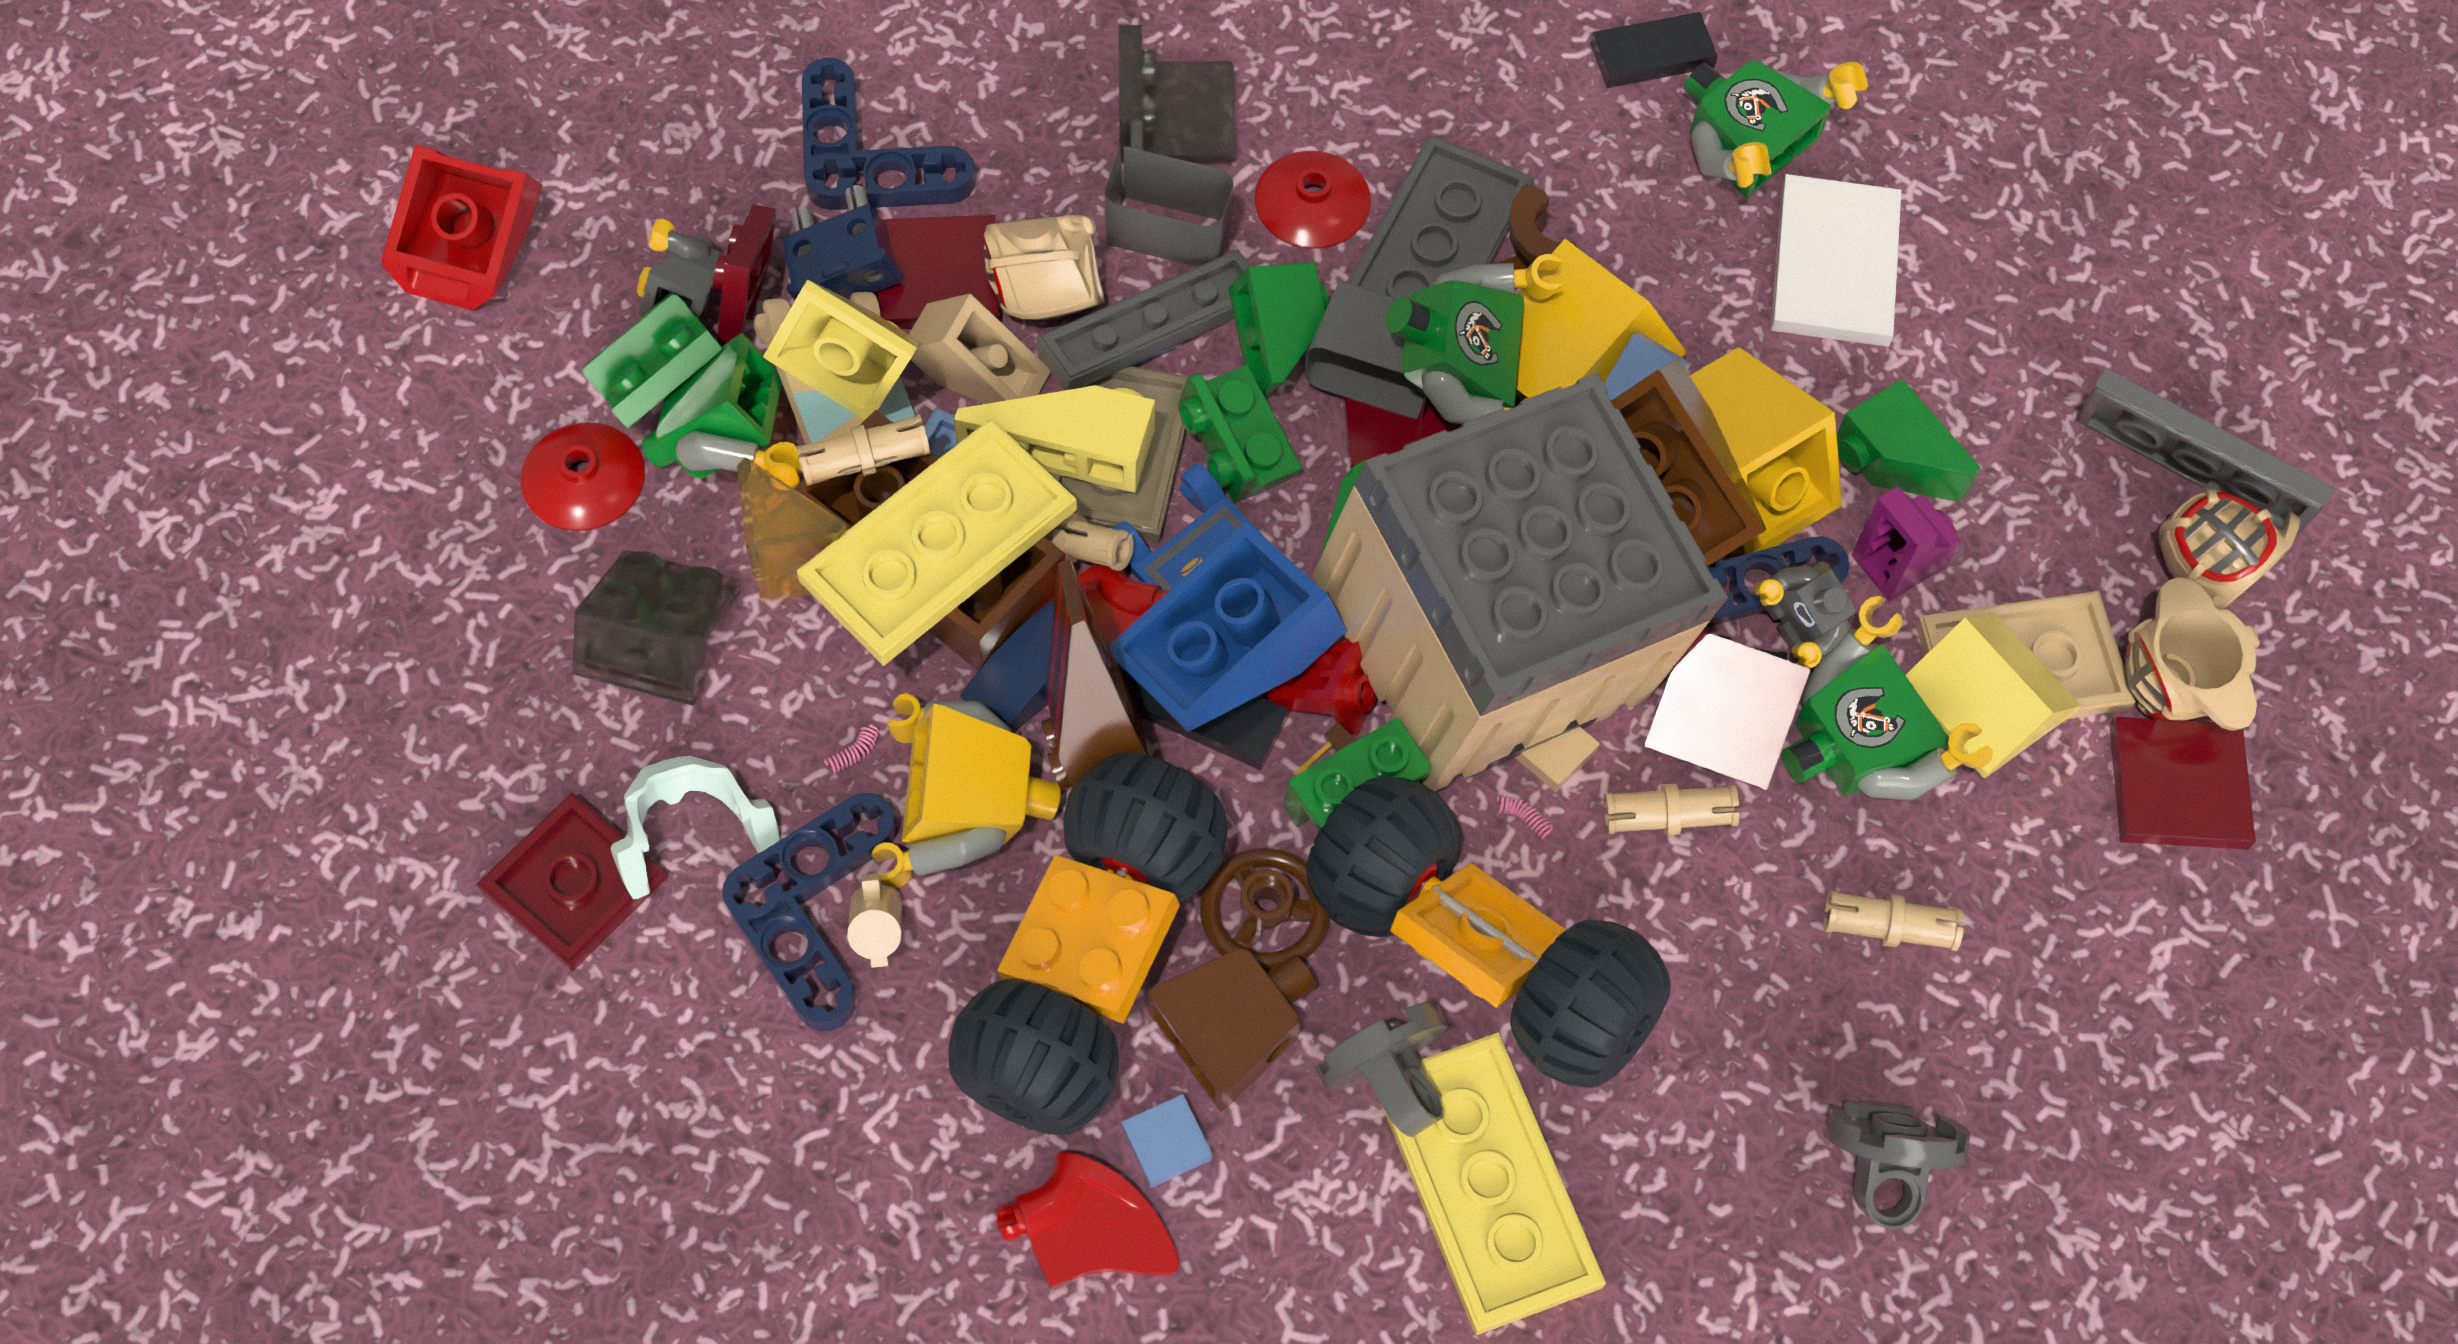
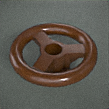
[1200,848,1331,972]

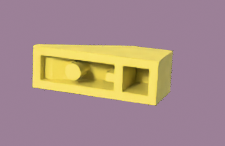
[954,386,1155,493]

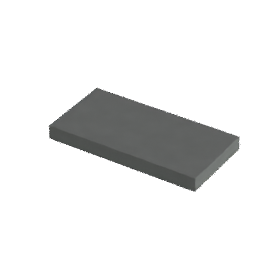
[1347,135,1535,299]
[2077,368,2336,535]

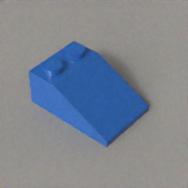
[1109,521,1347,733]

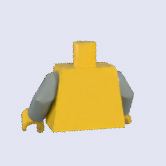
[871,693,1061,889]

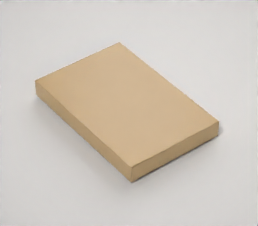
[1915,591,2136,719]

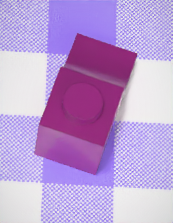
[1851,486,1961,602]

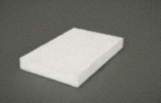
[1771,174,1901,347]

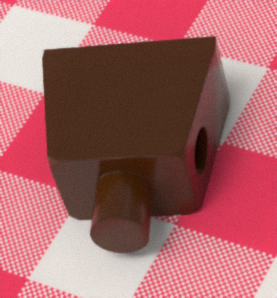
[1147,948,1316,1112]

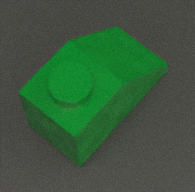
[1228,262,1329,398]
[1836,379,1981,502]

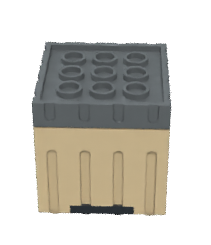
[1312,373,1728,792]

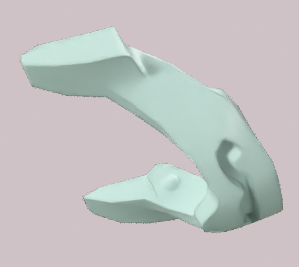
[611,756,780,899]

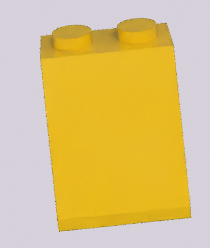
[1515,239,1687,400]
[1690,347,1842,556]

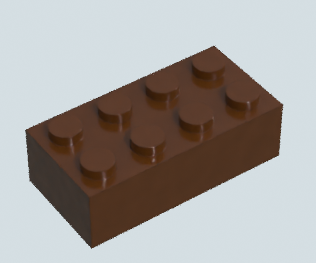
[789,410,1065,670]

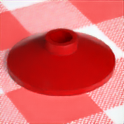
[1255,151,1371,249]
[521,422,645,531]

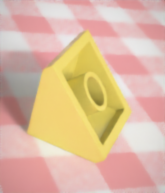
[1905,613,2081,779]

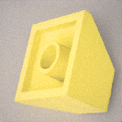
[763,280,919,420]

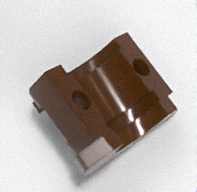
[1495,184,1579,270]

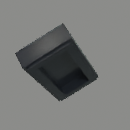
[1590,12,1718,88]

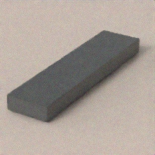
[1035,249,1252,390]

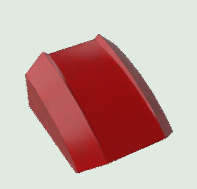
[382,144,543,310]

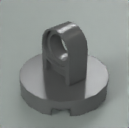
[1315,1001,1448,1137]
[1826,1101,1971,1230]

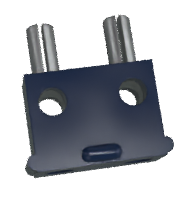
[782,185,903,301]

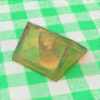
[737,457,847,602]

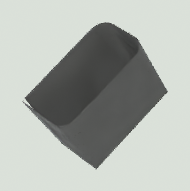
[1104,146,1234,267]
[1304,281,1428,420]

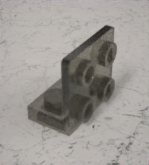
[1119,25,1236,163]
[572,550,741,706]

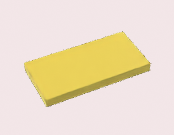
[797,418,1077,666]
[1381,1032,1606,1336]

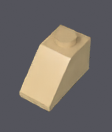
[909,294,1051,404]

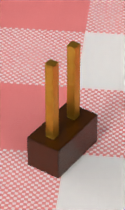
[1294,722,1356,775]

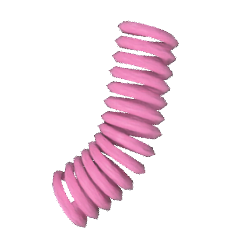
[824,724,879,775]
[1496,795,1553,840]

